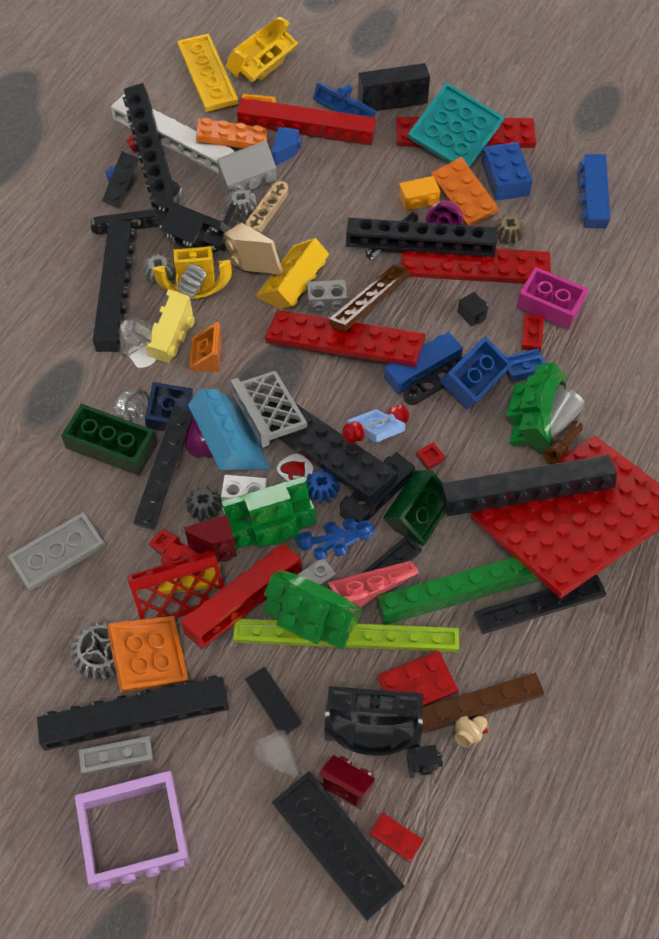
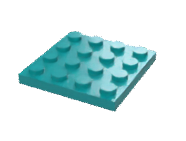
[408,82,505,168]

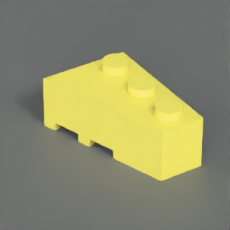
[145,289,195,363]

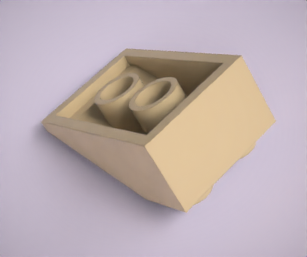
[224,222,283,274]

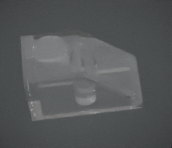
[120,316,153,358]
[254,730,303,777]

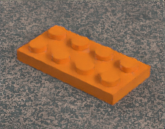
[196,118,267,148]
[431,157,499,226]

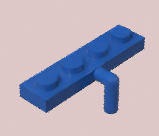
[313,82,376,117]

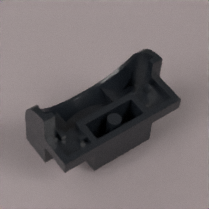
[324,686,423,756]

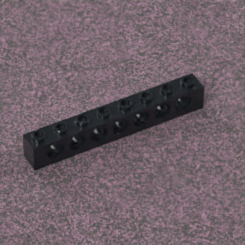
[123,83,172,210]
[346,217,497,257]

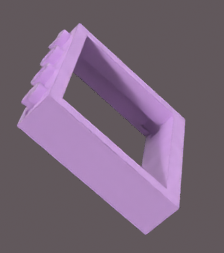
[75,771,190,890]

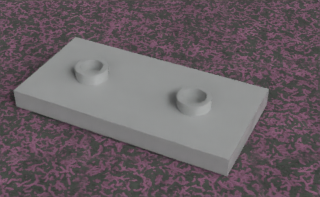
[7,512,106,592]

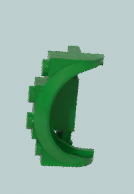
[506,362,567,454]
[222,476,317,549]
[262,570,362,650]

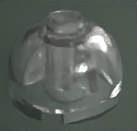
[113,389,149,427]

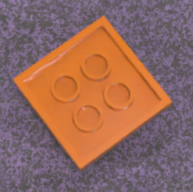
[107,616,189,693]

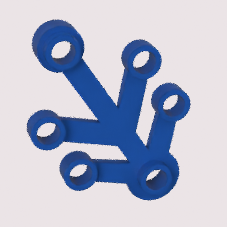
[295,518,375,560]

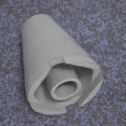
[551,385,585,441]

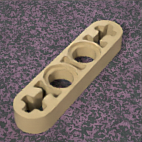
[246,181,288,233]

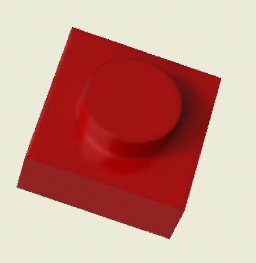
[416,442,445,470]

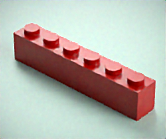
[181,544,302,649]

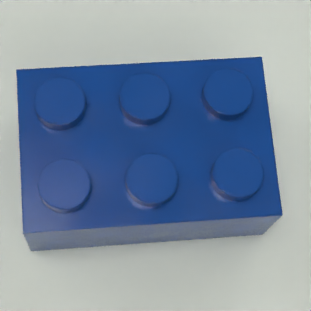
[481,142,533,201]
[440,336,513,409]

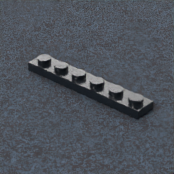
[133,407,193,530]
[474,574,607,635]

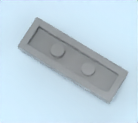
[79,736,154,775]

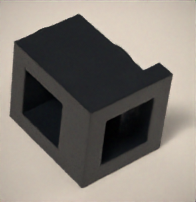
[406,745,443,778]

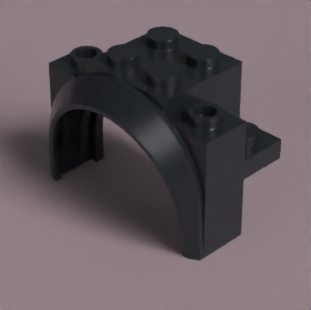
[153,180,242,252]

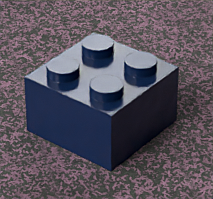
[145,382,193,432]

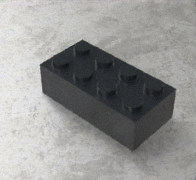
[358,63,430,111]

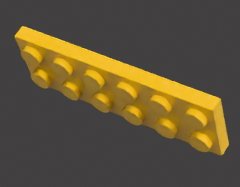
[177,34,238,112]

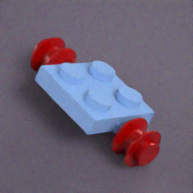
[343,404,409,444]

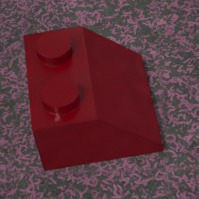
[184,515,237,562]
[319,755,375,810]

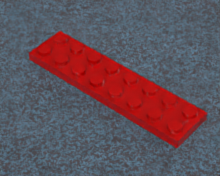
[396,117,536,148]
[401,249,551,284]
[265,310,426,367]

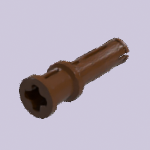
[544,420,583,464]

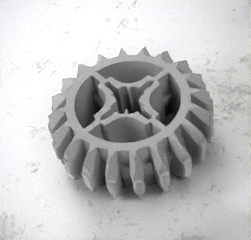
[70,620,116,681]

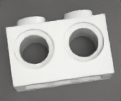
[221,475,267,501]

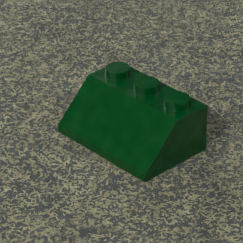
[383,470,446,546]

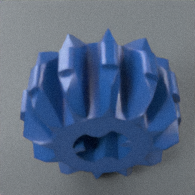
[306,469,340,504]

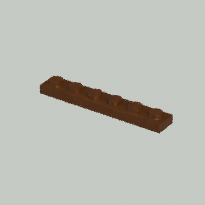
[329,265,409,331]
[422,673,545,734]

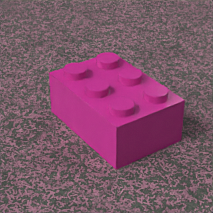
[517,267,588,330]

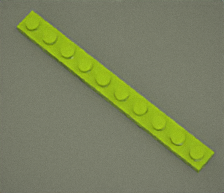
[233,619,459,652]

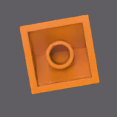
[189,322,222,372]

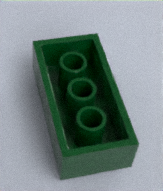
[61,403,157,476]

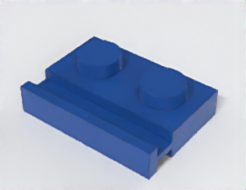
[505,348,546,382]

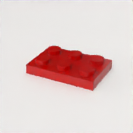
[377,650,459,707]

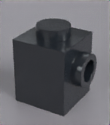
[457,292,489,327]

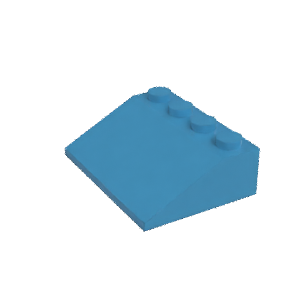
[188,389,271,470]

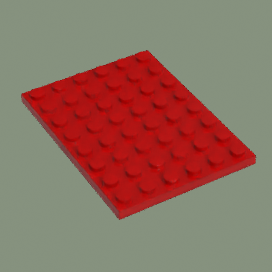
[471,435,659,598]

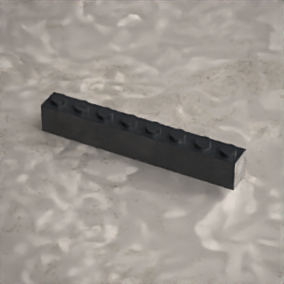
[93,221,136,352]
[442,455,617,516]
[37,676,229,751]

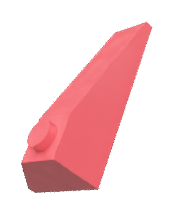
[328,561,418,607]

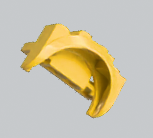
[226,17,298,82]

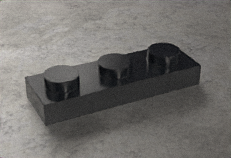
[102,151,139,208]

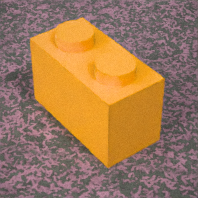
[398,176,440,211]

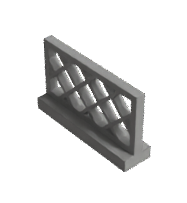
[231,370,307,448]

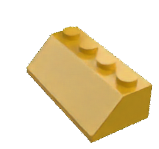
[256,238,329,309]

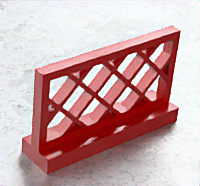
[127,549,224,620]

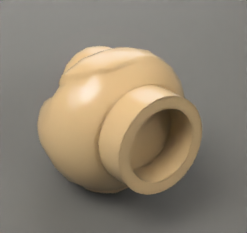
[454,716,488,748]

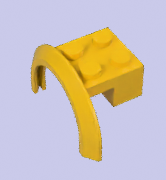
[153,246,232,299]

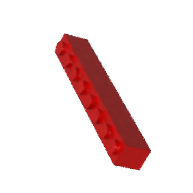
[237,98,376,145]

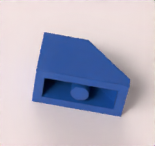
[272,127,302,165]

